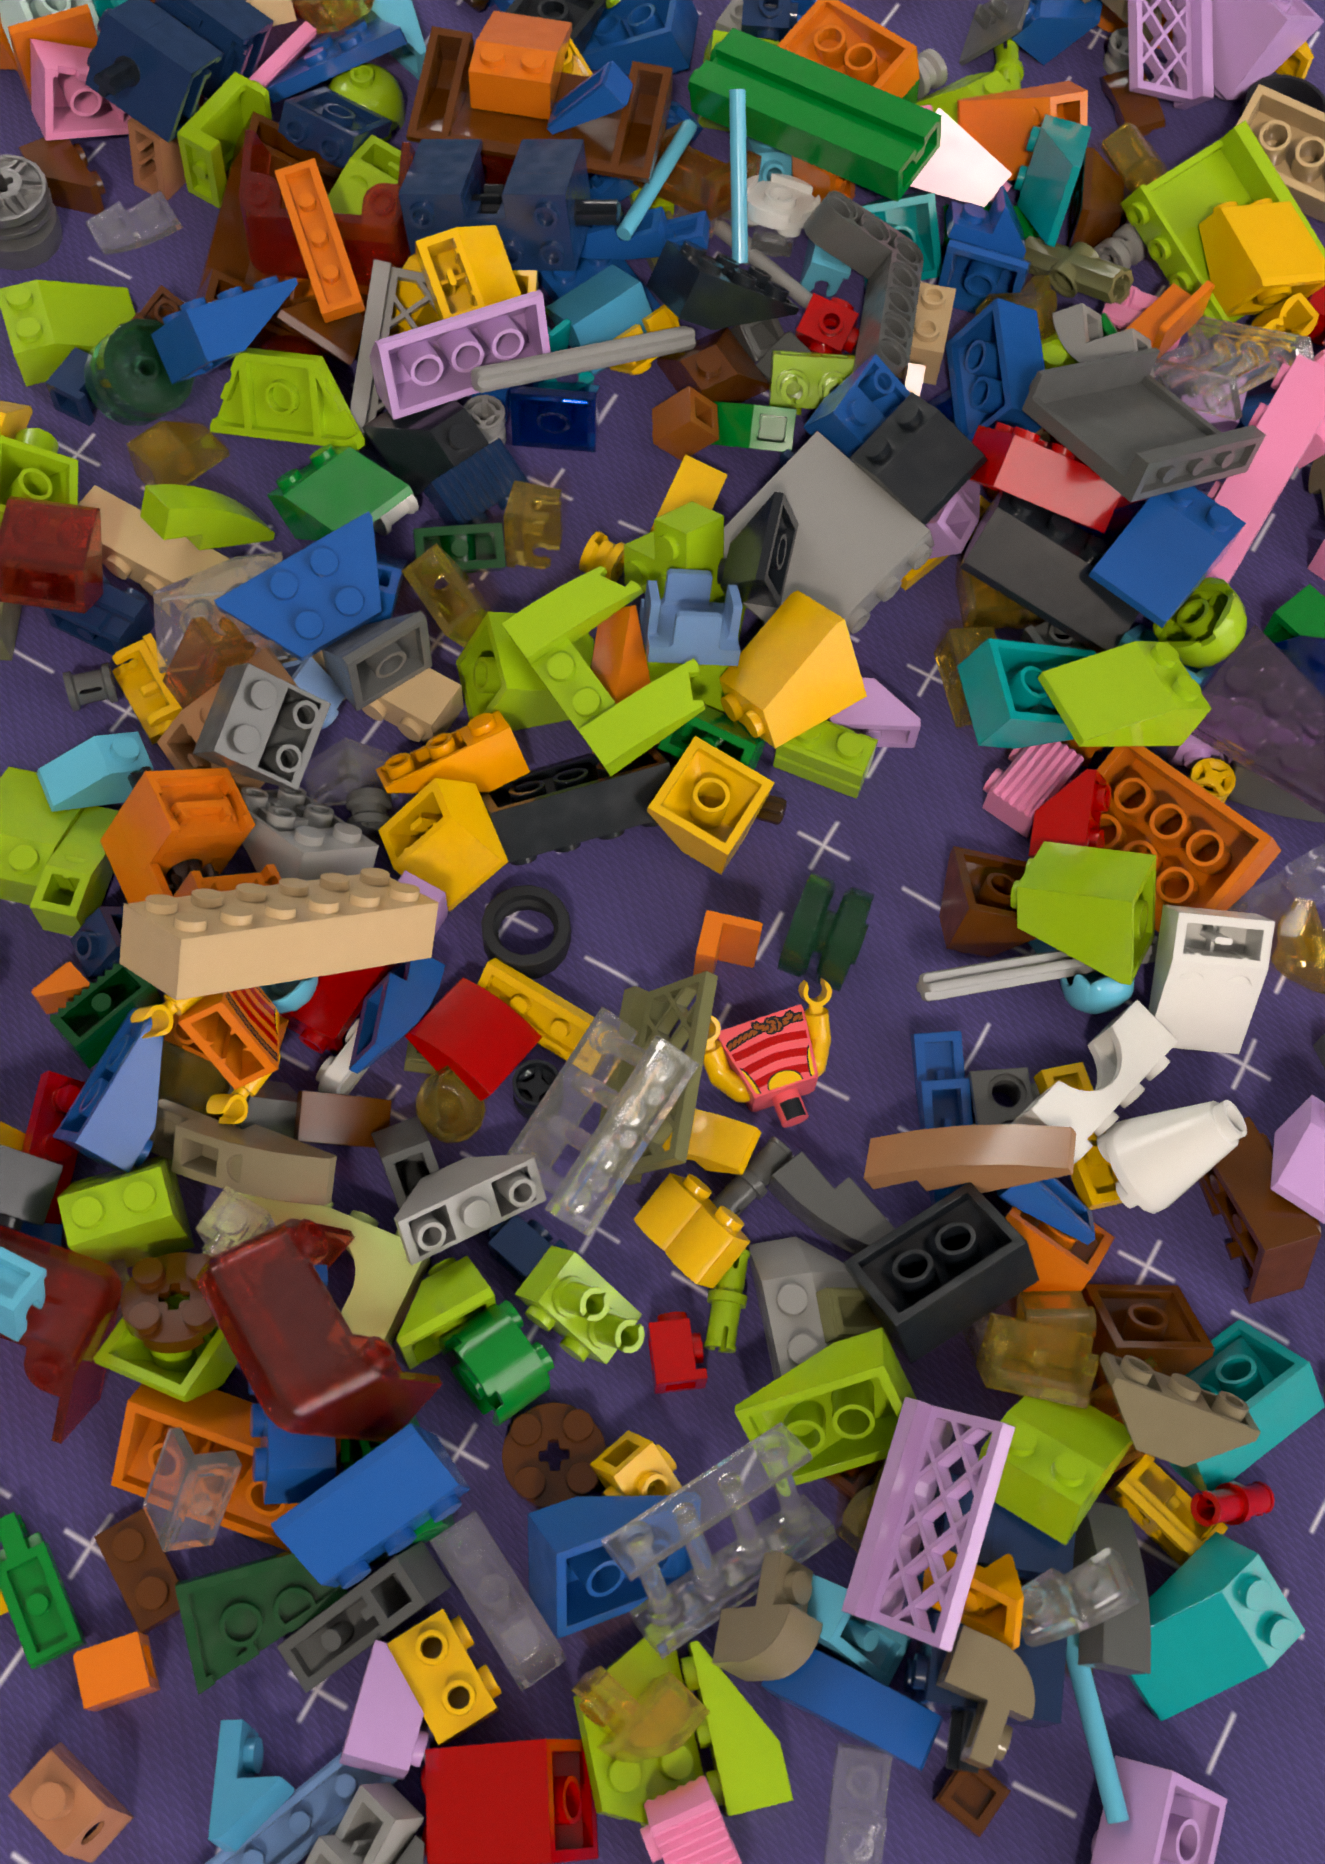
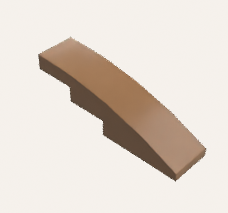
[864,1124,1076,1193]

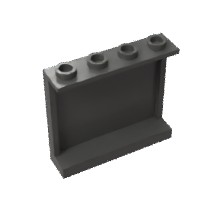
[1022,348,1266,502]

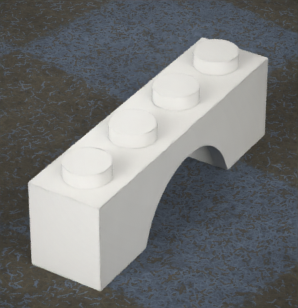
[1011,999,1178,1164]

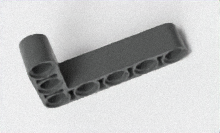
[804,191,924,377]

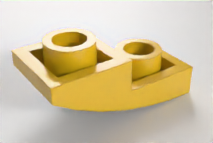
[657,1109,762,1175]

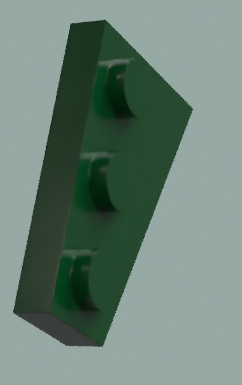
[175,1550,348,1695]

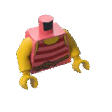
[703,978,832,1128]

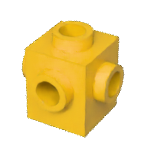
[590,1430,684,1496]

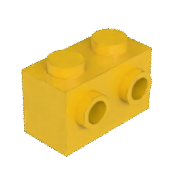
[387,1609,502,1747]

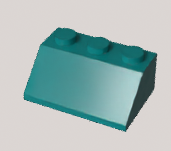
[1168,1319,1325,1491]

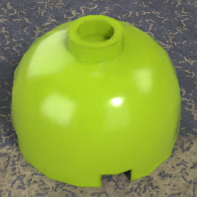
[328,63,406,141]
[1153,577,1247,668]

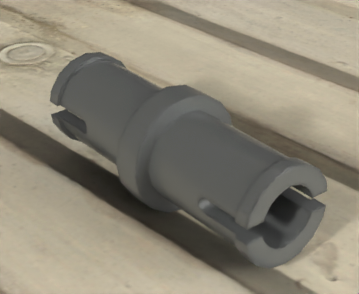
[712,1136,794,1216]

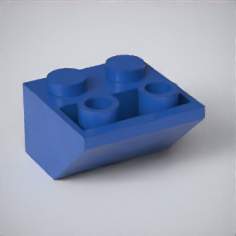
[804,354,911,464]

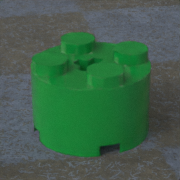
[439,1300,554,1426]

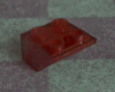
[0,496,103,614]

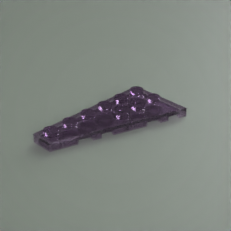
[1191,624,1325,814]

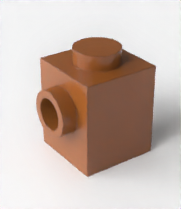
[652,386,719,461]

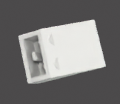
[1149,905,1275,1054]

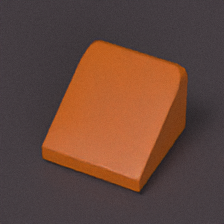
[31,961,90,1014]

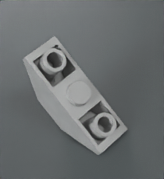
[394,1154,547,1265]

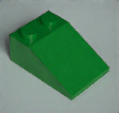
[267,444,413,541]

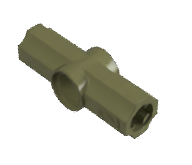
[1018,236,1134,305]

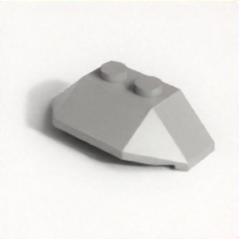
[747,1236,858,1380]

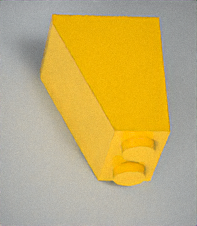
[1199,198,1325,317]
[719,590,867,749]

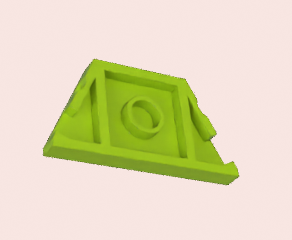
[210,348,365,450]
[573,1620,704,1826]

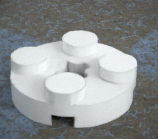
[747,173,821,237]

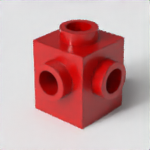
[796,293,860,354]

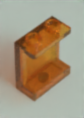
[633,121,762,221]

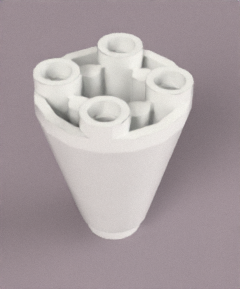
[1097,1100,1247,1214]

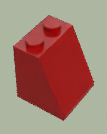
[421,1739,599,1864]

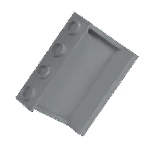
[724,431,935,634]

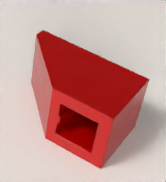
[1028,769,1111,858]

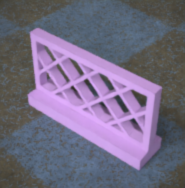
[1128,0,1214,110]
[841,1397,1015,1652]

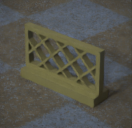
[590,971,718,1185]

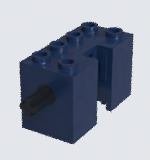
[85,0,274,143]
[398,139,621,271]
[903,1473,1076,1774]

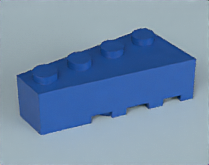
[246,1265,336,1504]

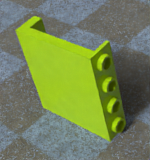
[1120,120,1325,341]

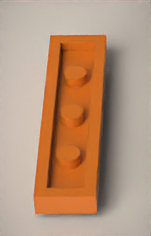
[275,158,366,323]

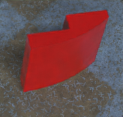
[405,977,542,1102]

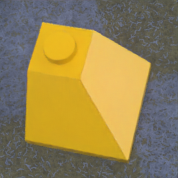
[647,736,775,875]

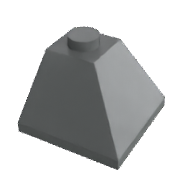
[322,611,433,711]

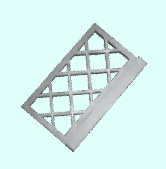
[350,259,438,439]

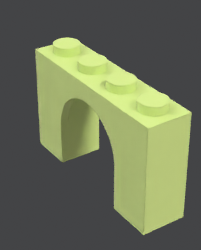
[202,1192,431,1371]

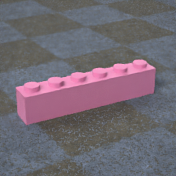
[1206,354,1325,584]

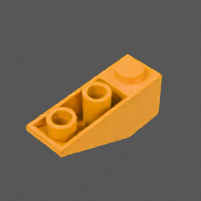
[375,710,530,793]

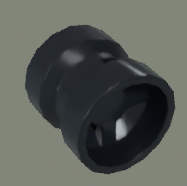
[512,1059,561,1121]

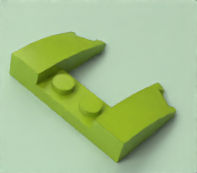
[502,566,706,776]

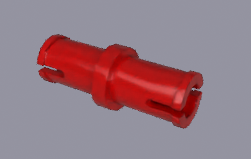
[1190,1481,1275,1527]

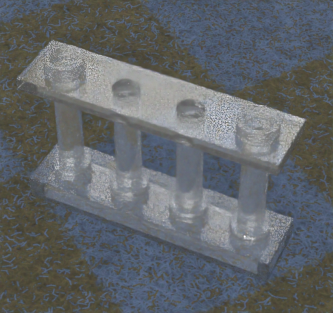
[1153,316,1314,421]
[506,1007,700,1237]
[601,1422,837,1659]

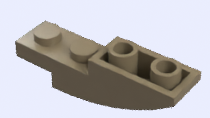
[149,1098,337,1206]

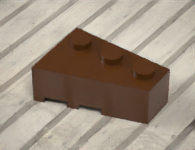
[1198,1116,1321,1304]

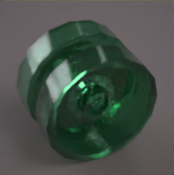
[84,319,195,426]
[777,872,875,992]

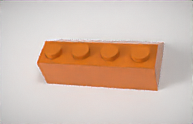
[111,1384,342,1551]

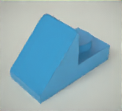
[208,1719,295,1852]

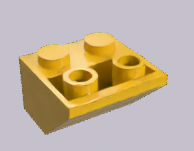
[415,225,521,321]
[378,778,509,912]

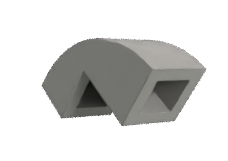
[1052,303,1154,378]

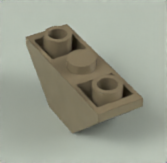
[1099,1352,1261,1467]

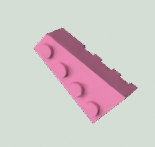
[30,38,204,141]

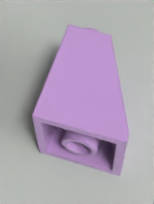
[1212,0,1324,101]

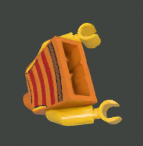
[130,987,280,1124]

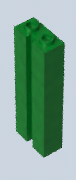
[688,28,942,202]

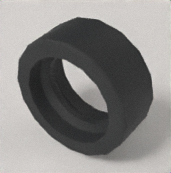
[481,885,571,979]

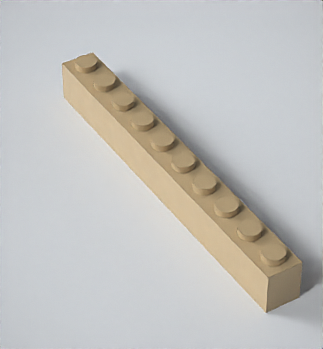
[69,485,464,743]

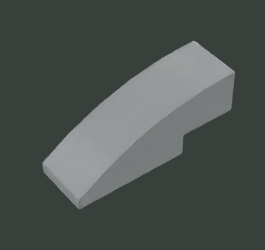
[305,1783,425,1864]

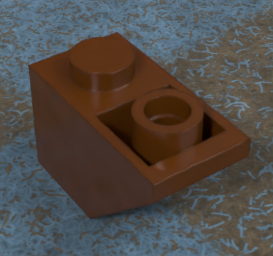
[18,137,106,215]

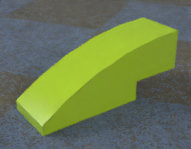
[140,484,275,550]

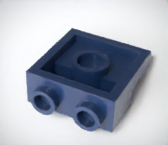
[278,86,392,168]

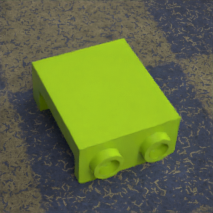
[177,72,272,208]

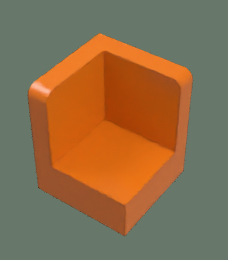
[73,1631,160,1712]

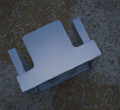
[639,568,742,666]

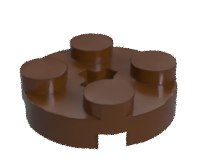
[121,1252,230,1354]
[502,1403,606,1509]

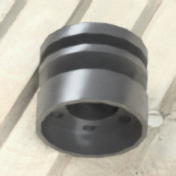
[0,154,63,271]

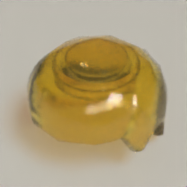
[416,1067,486,1143]

